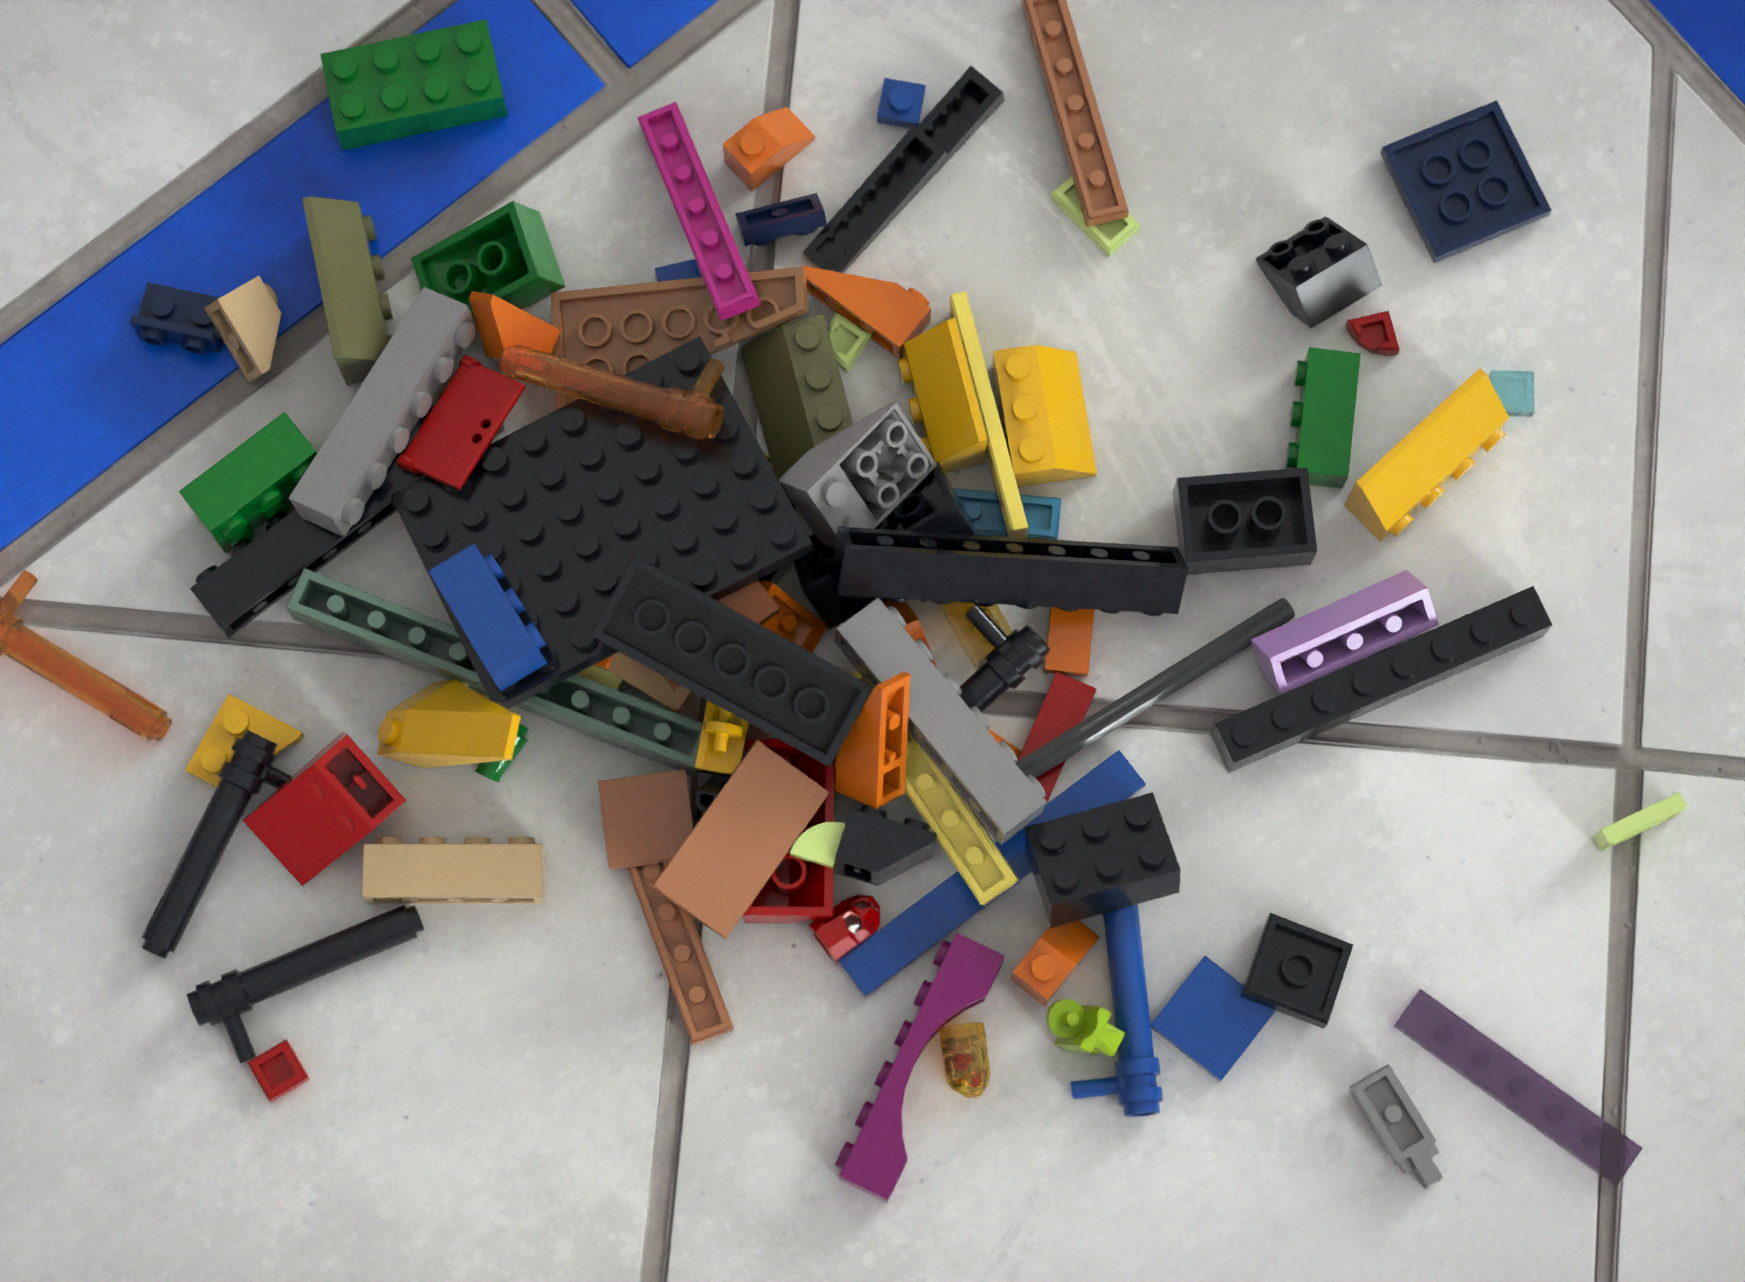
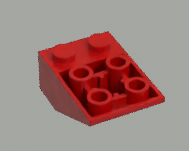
[243,732,406,886]

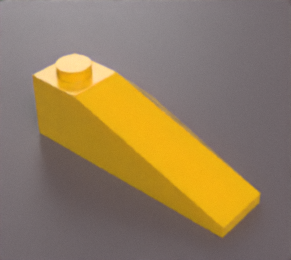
[377,679,521,768]

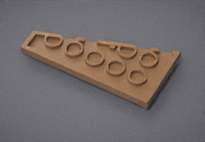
[551,267,808,410]

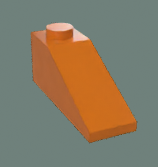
[802,265,931,359]
[835,671,911,809]

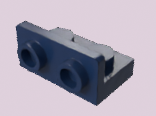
[130,282,223,355]

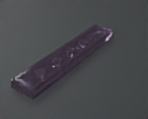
[1393,989,1643,1186]

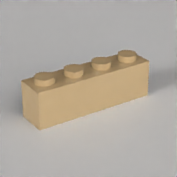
[362,837,546,904]

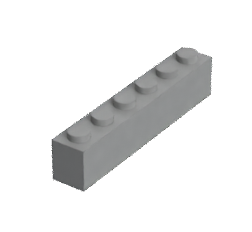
[289,287,477,537]
[835,598,1047,845]

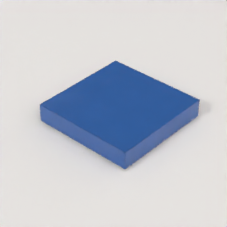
[1151,956,1275,1082]

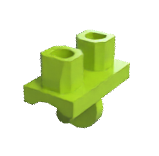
[1046,999,1125,1057]

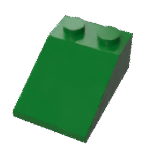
[411,201,566,320]

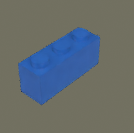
[429,543,547,691]

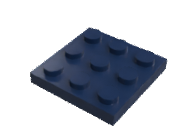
[1380,100,1552,263]

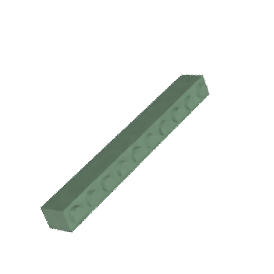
[286,568,703,777]

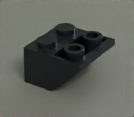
[1256,216,1382,328]
[835,805,937,886]

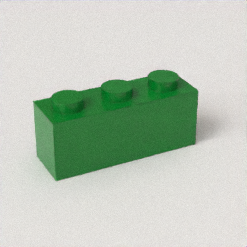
[1285,347,1361,489]

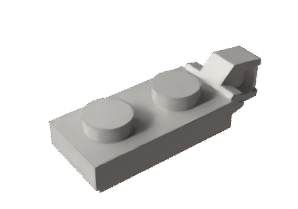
[1349,1064,1443,1189]

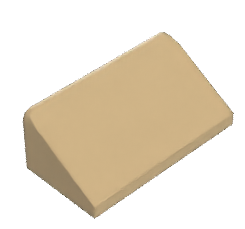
[606,652,695,712]

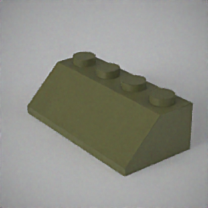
[302,196,393,385]
[741,314,853,507]

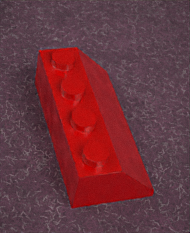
[743,739,835,924]

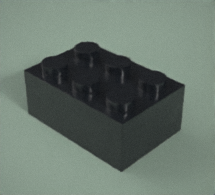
[1173,467,1317,575]
[1025,792,1181,928]

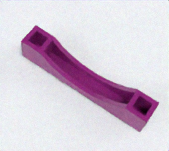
[835,933,1005,1203]

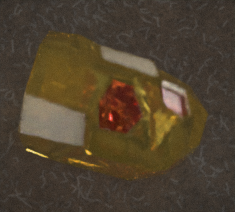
[938,1022,990,1098]

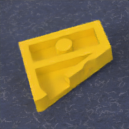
[185,694,305,788]

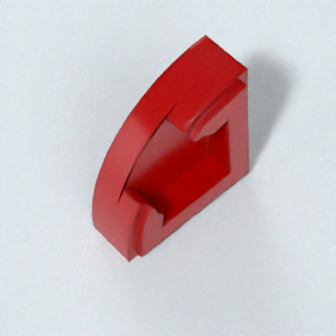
[1346,311,1400,356]

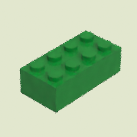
[320,19,508,150]

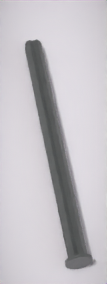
[1015,598,1295,778]

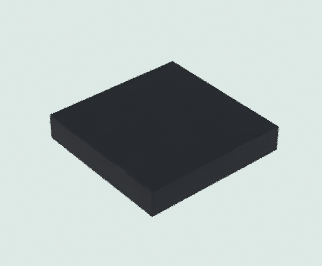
[1240,913,1353,1029]

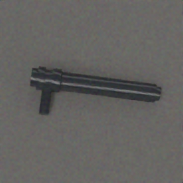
[959,604,1050,713]
[142,729,292,959]
[187,905,424,1063]

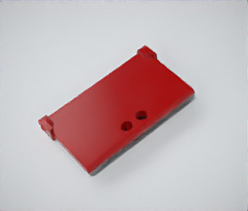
[395,355,526,491]

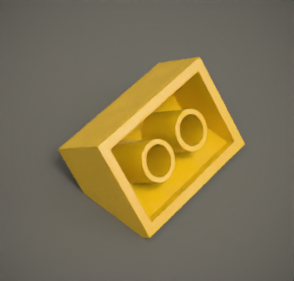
[897,318,987,473]
[992,345,1097,487]

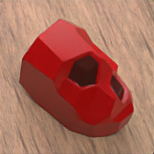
[809,895,880,964]

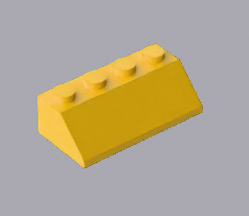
[1344,368,1509,542]

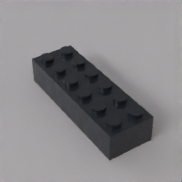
[590,555,873,767]

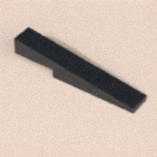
[803,66,1005,273]

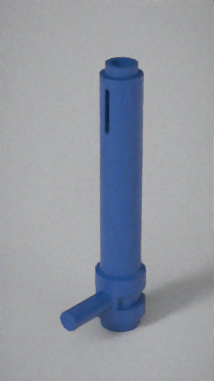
[1071,904,1163,1117]

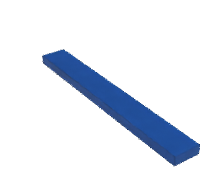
[839,750,1146,998]

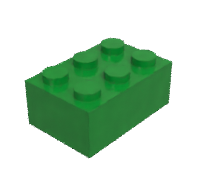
[179,412,317,553]

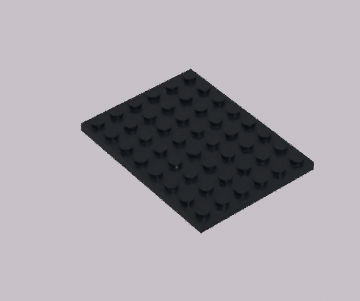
[390,336,815,709]

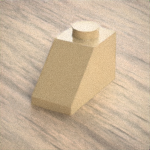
[204,276,282,382]

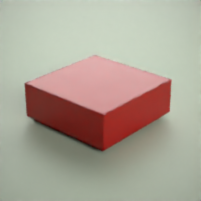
[247,1039,310,1102]

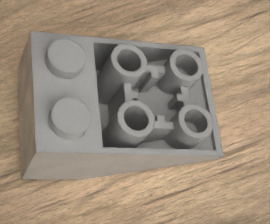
[778,401,937,548]

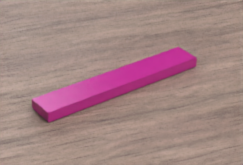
[637,102,761,321]

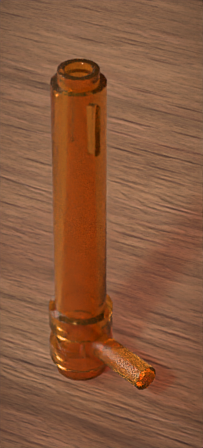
[500,344,725,440]
[0,570,172,742]

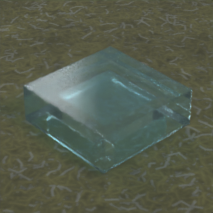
[1489,370,1535,417]

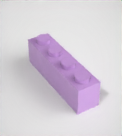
[1251,570,1439,695]

